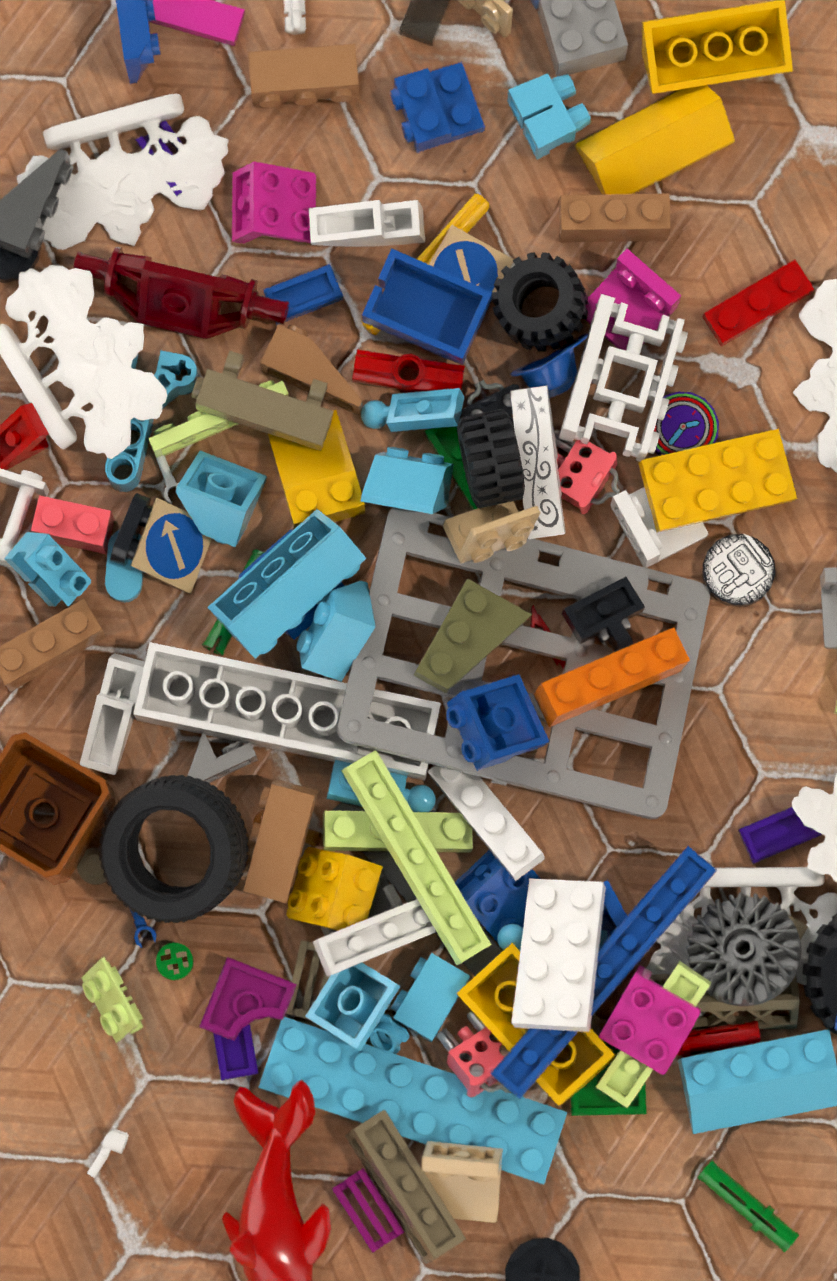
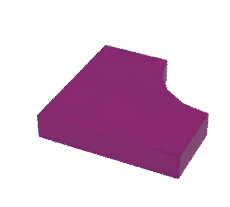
[199,957,297,1041]

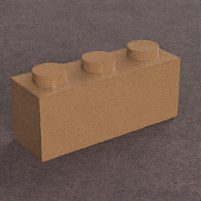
[248,44,359,108]
[559,194,670,242]
[0,598,106,692]
[240,779,318,903]

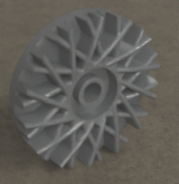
[687,893,801,1006]

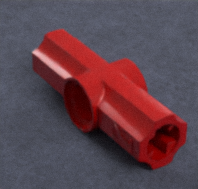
[352,350,465,393]

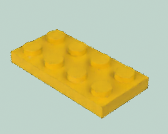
[638,429,797,533]

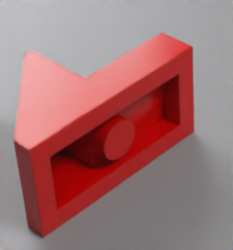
[0,403,49,470]

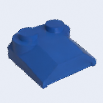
[116,0,161,84]

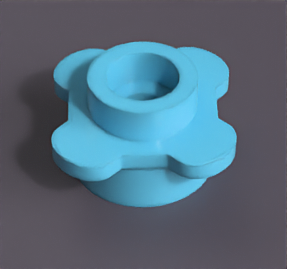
[370,1014,409,1054]

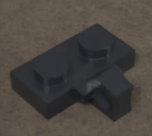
[561,577,645,652]

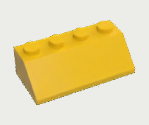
[456,943,615,1107]

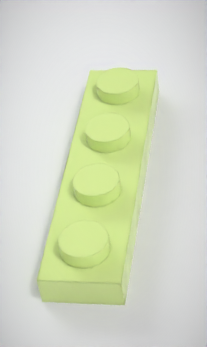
[148,381,289,458]
[323,811,473,853]
[596,961,711,1108]

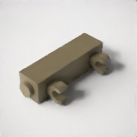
[191,351,333,451]

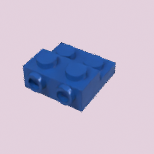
[390,62,485,153]
[447,674,550,771]

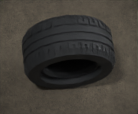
[99,775,249,923]

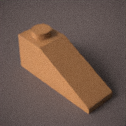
[260,324,363,416]

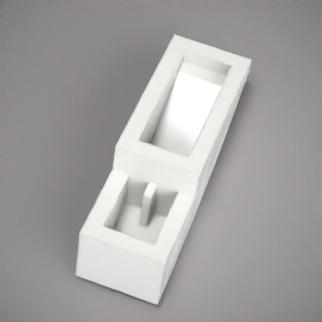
[309,200,425,247]
[80,653,145,775]

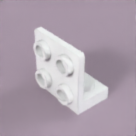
[610,487,708,568]

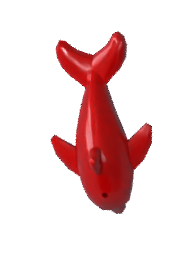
[222,1080,331,1281]

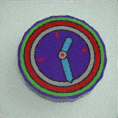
[654,391,719,456]

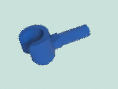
[129,908,157,948]

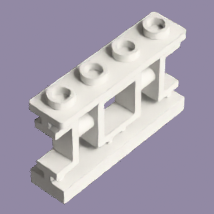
[559,294,688,462]

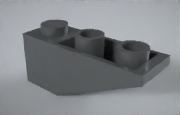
[0,149,73,259]

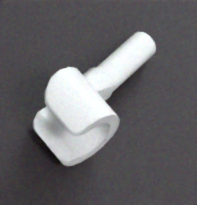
[156,455,179,504]
[87,1129,129,1178]

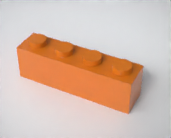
[533,627,690,727]

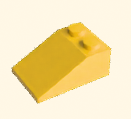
[267,410,365,529]

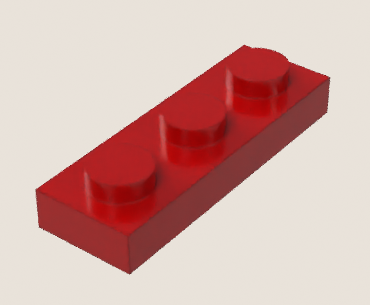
[702,259,814,347]

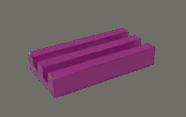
[332,1168,404,1253]

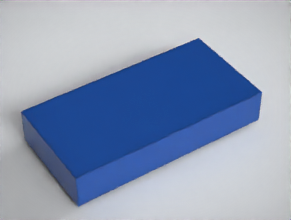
[263,264,344,325]

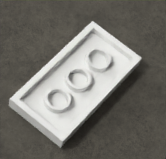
[512,879,606,1032]

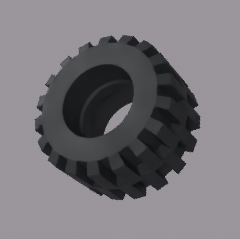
[492,252,589,352]
[457,409,525,508]

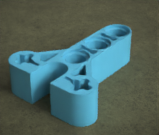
[105,350,199,492]

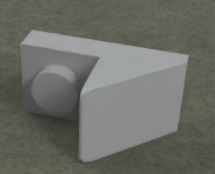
[187,732,258,783]

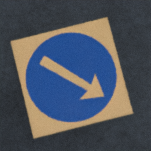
[429,225,514,301]
[130,498,212,594]

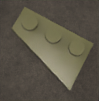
[414,578,532,693]

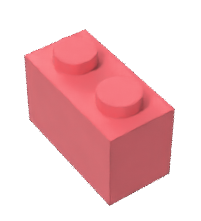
[31,495,115,555]

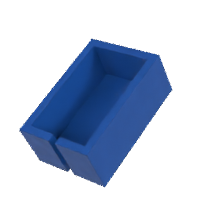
[362,248,492,365]

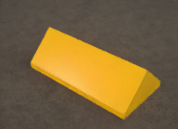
[642,0,793,94]
[575,85,735,194]

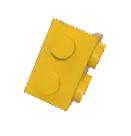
[286,847,383,931]

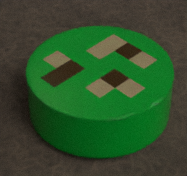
[156,943,194,981]

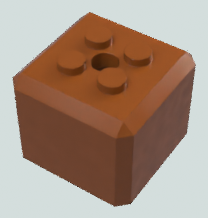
[0,732,116,885]

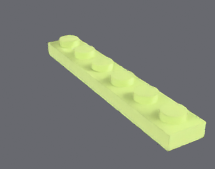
[341,750,491,965]

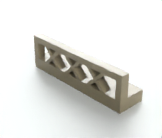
[650,974,800,1030]
[345,1109,466,1264]

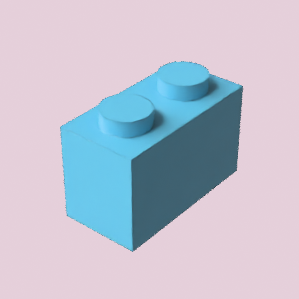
[391,953,470,1043]

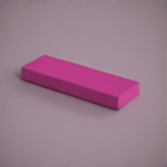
[149,0,245,46]

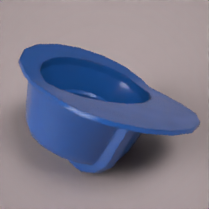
[510,334,589,398]

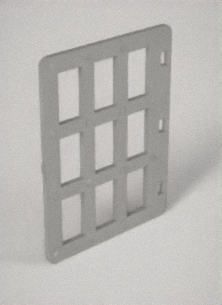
[337,507,710,820]

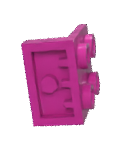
[232,161,316,244]
[585,248,681,351]
[599,965,701,1074]

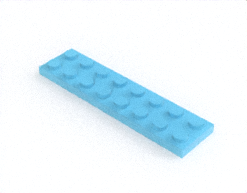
[258,1017,567,1185]

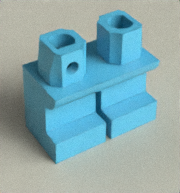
[507,73,591,160]
[4,532,91,607]

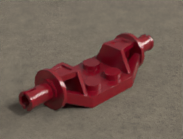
[73,247,289,339]

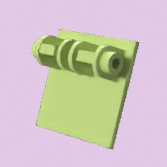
[81,957,144,1043]

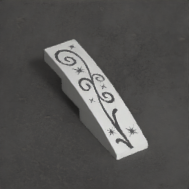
[511,385,566,539]

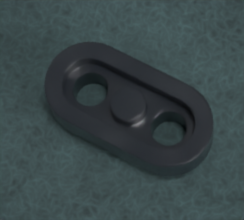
[110,493,153,566]

